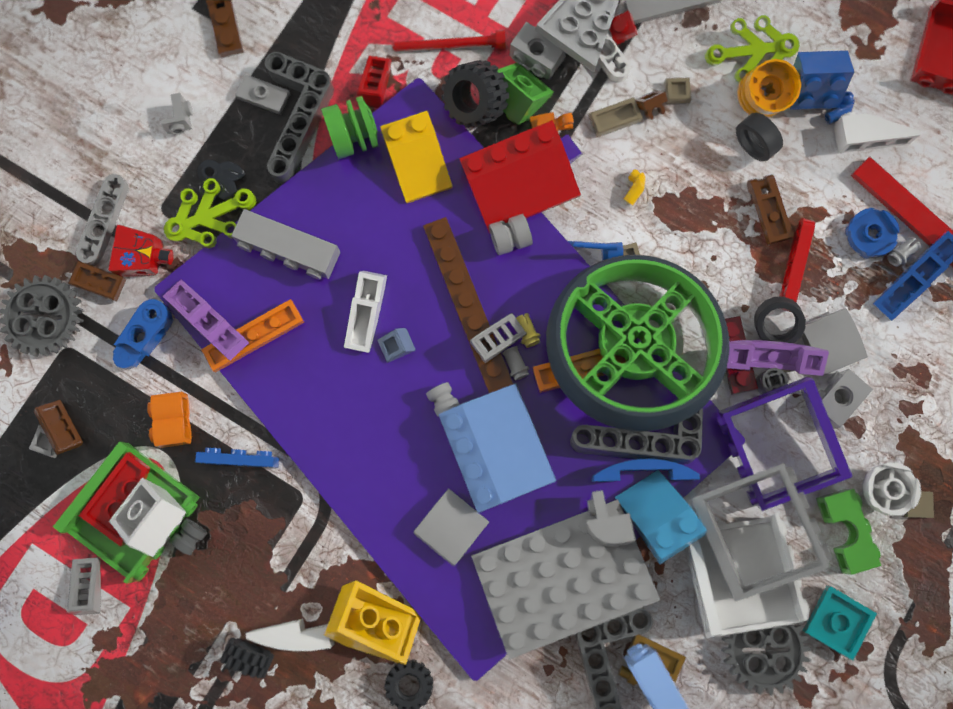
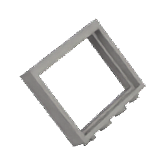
[692,463,833,602]

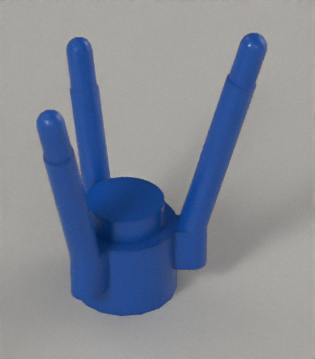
[568,241,623,261]

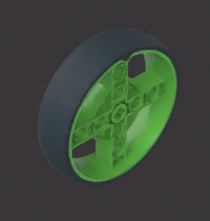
[546,255,730,431]

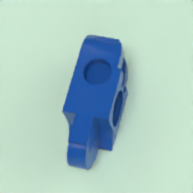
[113,299,173,370]

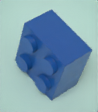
[790,50,854,110]

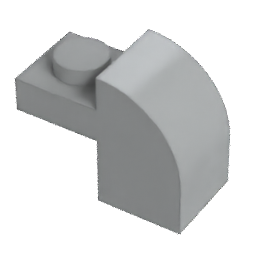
[585,490,635,547]

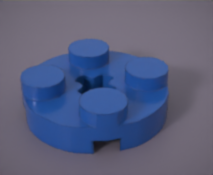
[845,208,900,259]

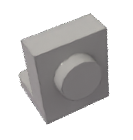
[161,93,193,135]

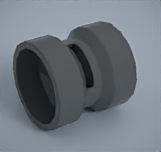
[756,368,788,394]
[169,519,207,555]

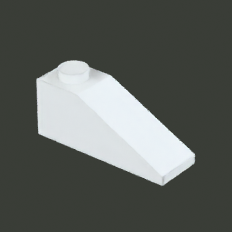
[833,112,920,153]

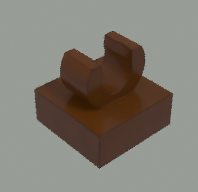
[635,90,668,120]

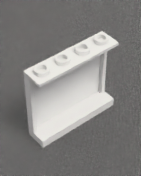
[685,513,809,639]

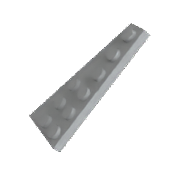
[535,0,619,72]

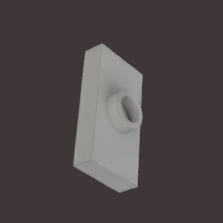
[235,74,290,115]

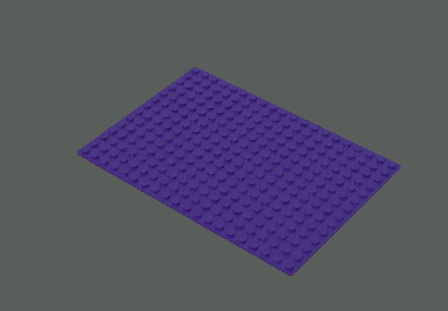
[154,78,745,681]

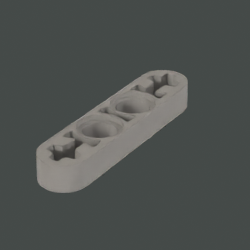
[76,174,129,266]

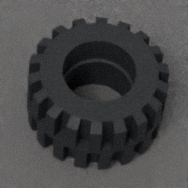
[441,60,509,128]

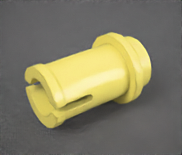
[516,313,541,348]

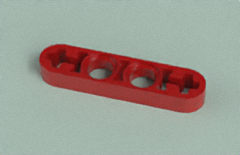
[779,218,815,312]

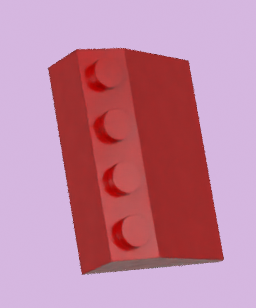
[459,120,581,234]

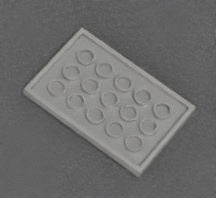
[472,500,660,660]

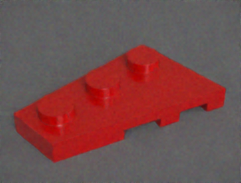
[79,452,151,547]

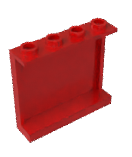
[910,0,953,94]

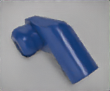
[825,91,855,124]

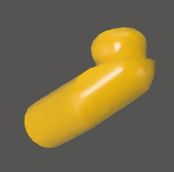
[623,169,646,205]

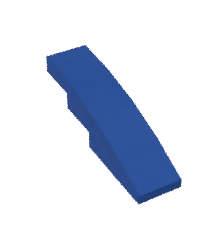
[873,231,953,321]

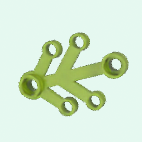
[705,15,800,83]
[164,178,256,248]

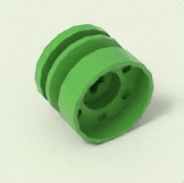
[321,96,378,159]

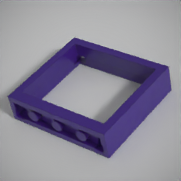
[717,377,853,511]

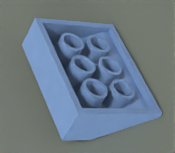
[438,384,556,513]

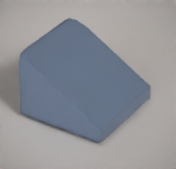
[378,328,415,363]

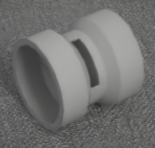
[426,382,460,417]

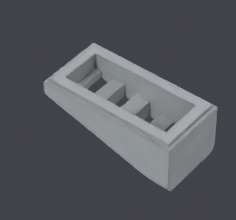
[470,313,527,363]
[67,557,101,615]

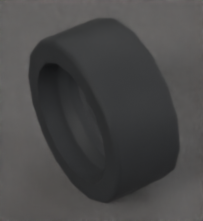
[736,112,783,162]
[754,296,806,344]

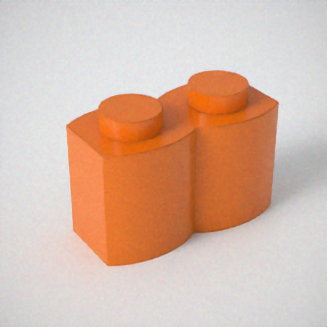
[147,391,191,448]

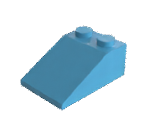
[615,470,707,564]

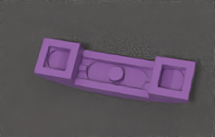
[727,340,829,376]

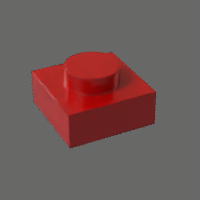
[609,10,638,45]

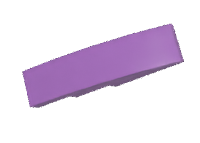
[162,280,249,361]

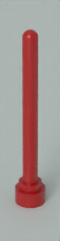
[392,30,506,52]

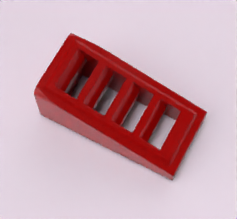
[357,55,392,108]

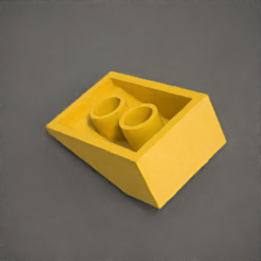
[380,111,453,204]
[324,581,421,665]

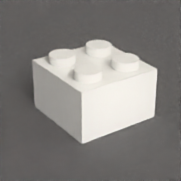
[110,477,186,557]

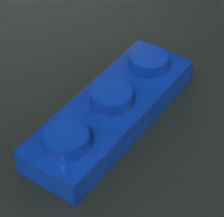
[195,448,279,468]

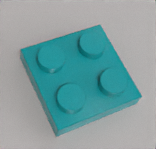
[803,585,877,661]

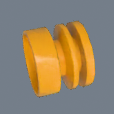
[737,59,801,117]

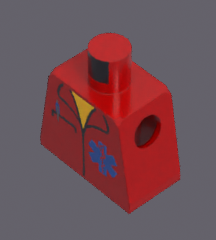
[108,225,174,277]

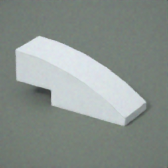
[344,271,387,353]
[246,619,335,651]

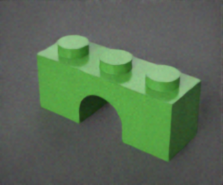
[816,489,882,575]

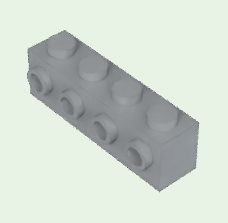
[232,209,341,279]

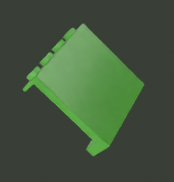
[53,441,200,584]

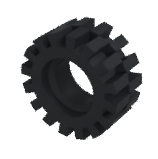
[220,638,274,679]
[384,659,434,709]

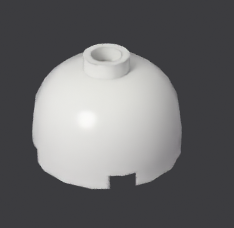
[862,463,921,515]

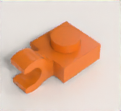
[530,112,574,131]

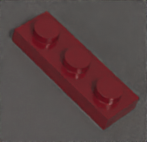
[725,316,758,395]

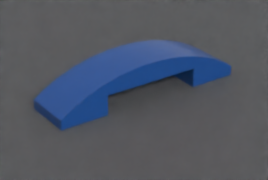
[591,459,700,482]

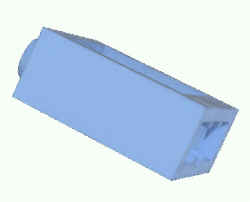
[623,643,689,709]

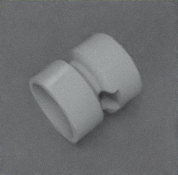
[489,214,533,256]

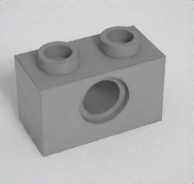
[510,22,566,80]
[818,369,873,429]

